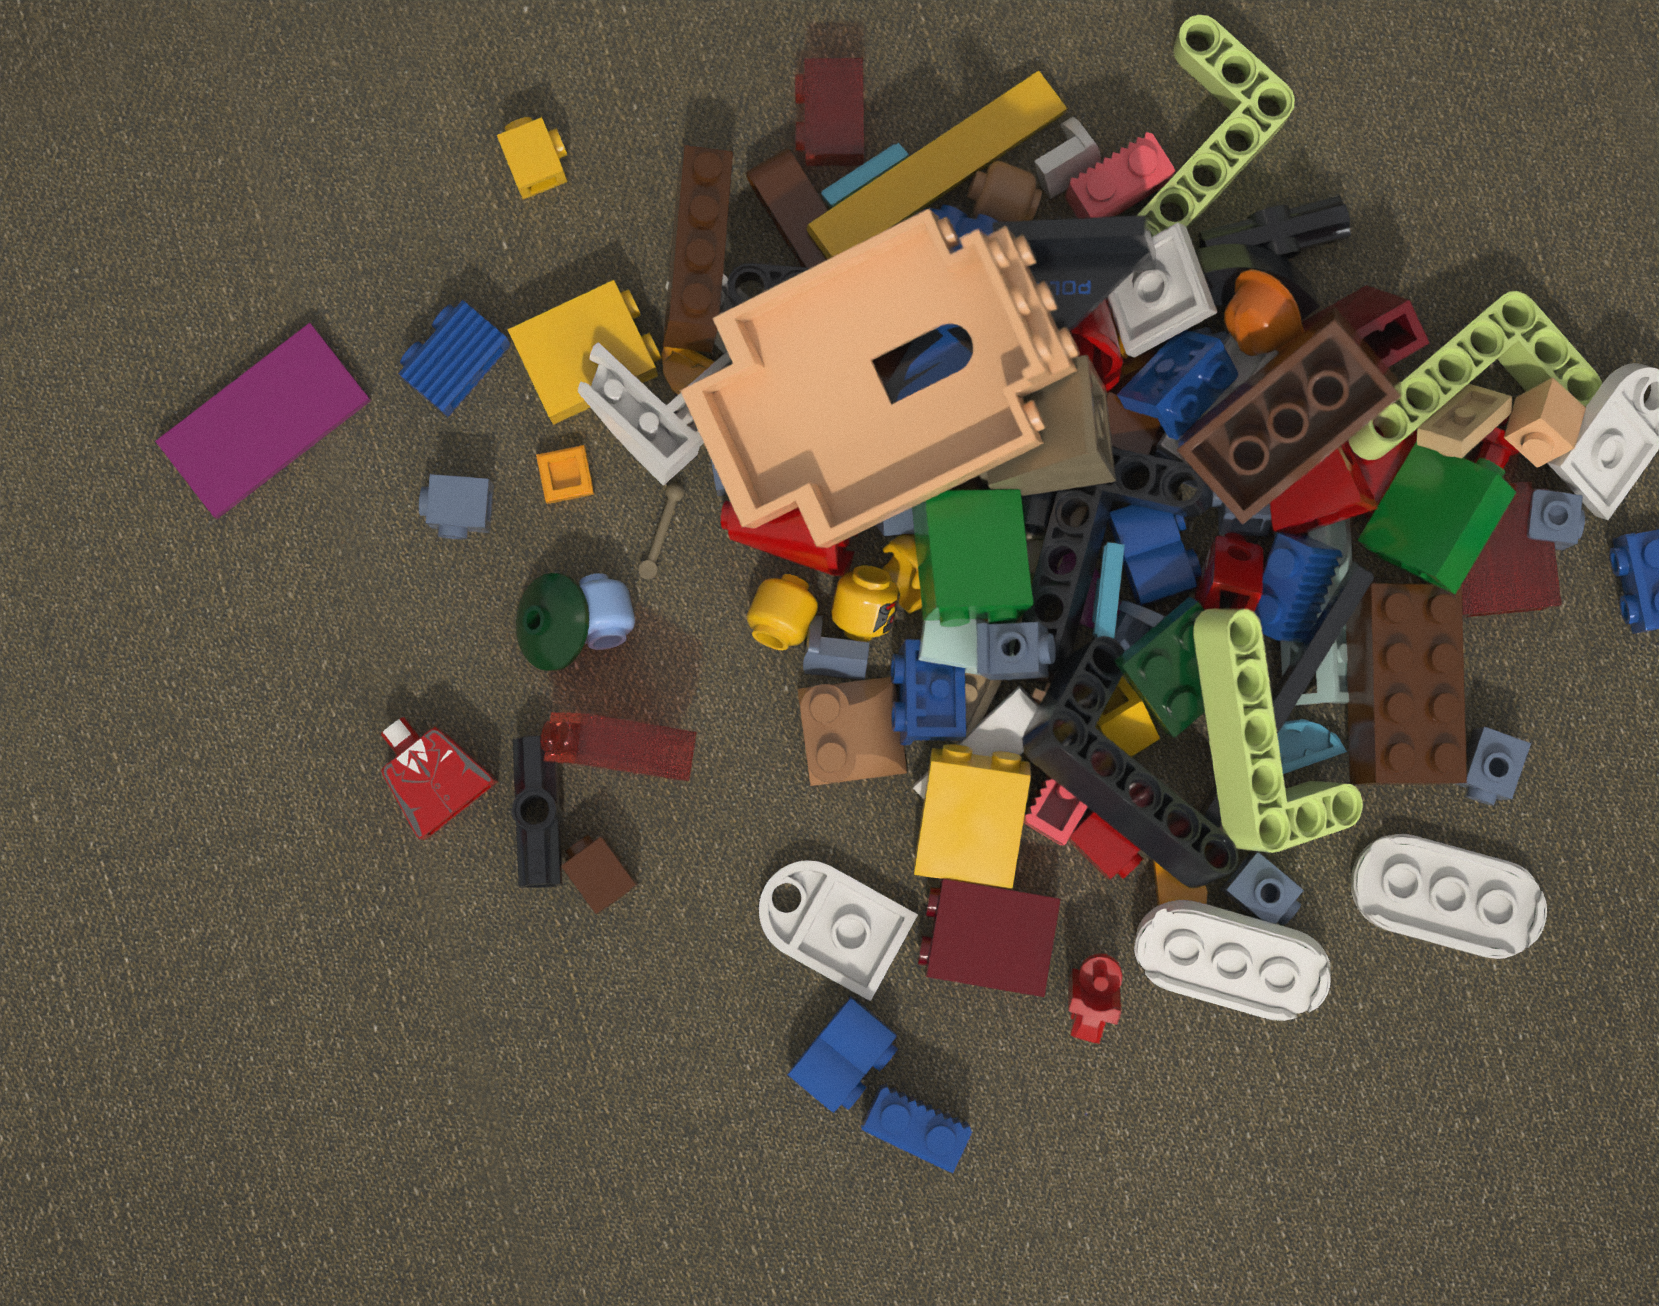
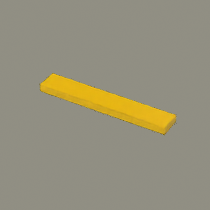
[806,71,1067,259]

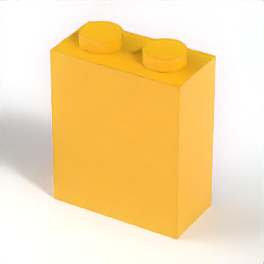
[507,280,662,425]
[914,744,1031,889]

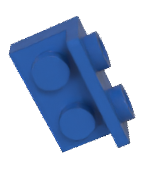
[1117,330,1238,440]
[1610,529,1659,634]
[891,639,966,745]

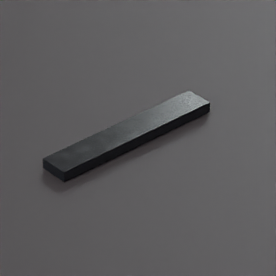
[1199,561,1374,828]

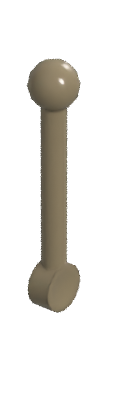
[638,482,685,580]

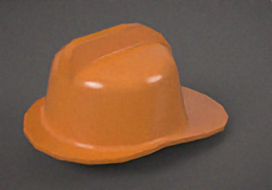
[1224,269,1305,356]

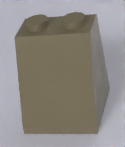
[980,355,1116,496]

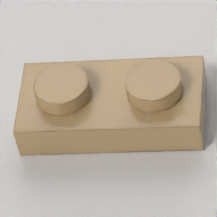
[1417,384,1512,458]

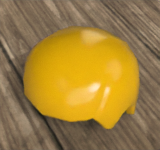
[883,534,922,613]

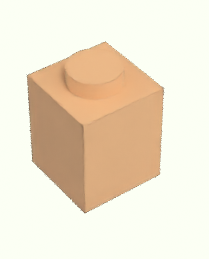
[1504,377,1586,468]

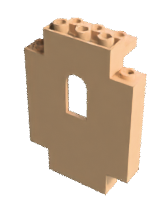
[680,209,1079,548]

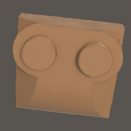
[797,677,907,787]

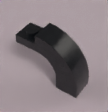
[1195,244,1320,321]

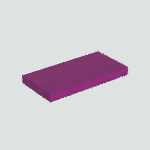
[155,323,371,519]

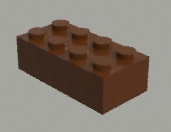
[1177,307,1402,524]
[1346,583,1467,785]

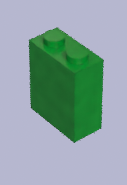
[1358,441,1516,594]
[912,489,1033,627]

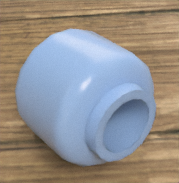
[579,573,635,650]

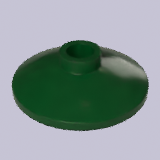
[516,573,589,671]

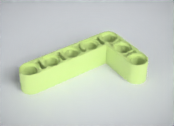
[1137,15,1295,237]
[1348,291,1602,460]
[1194,609,1363,852]

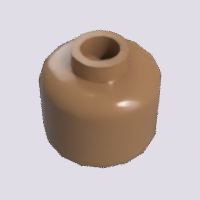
[967,160,1042,222]

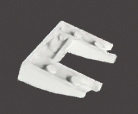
[578,274,750,486]

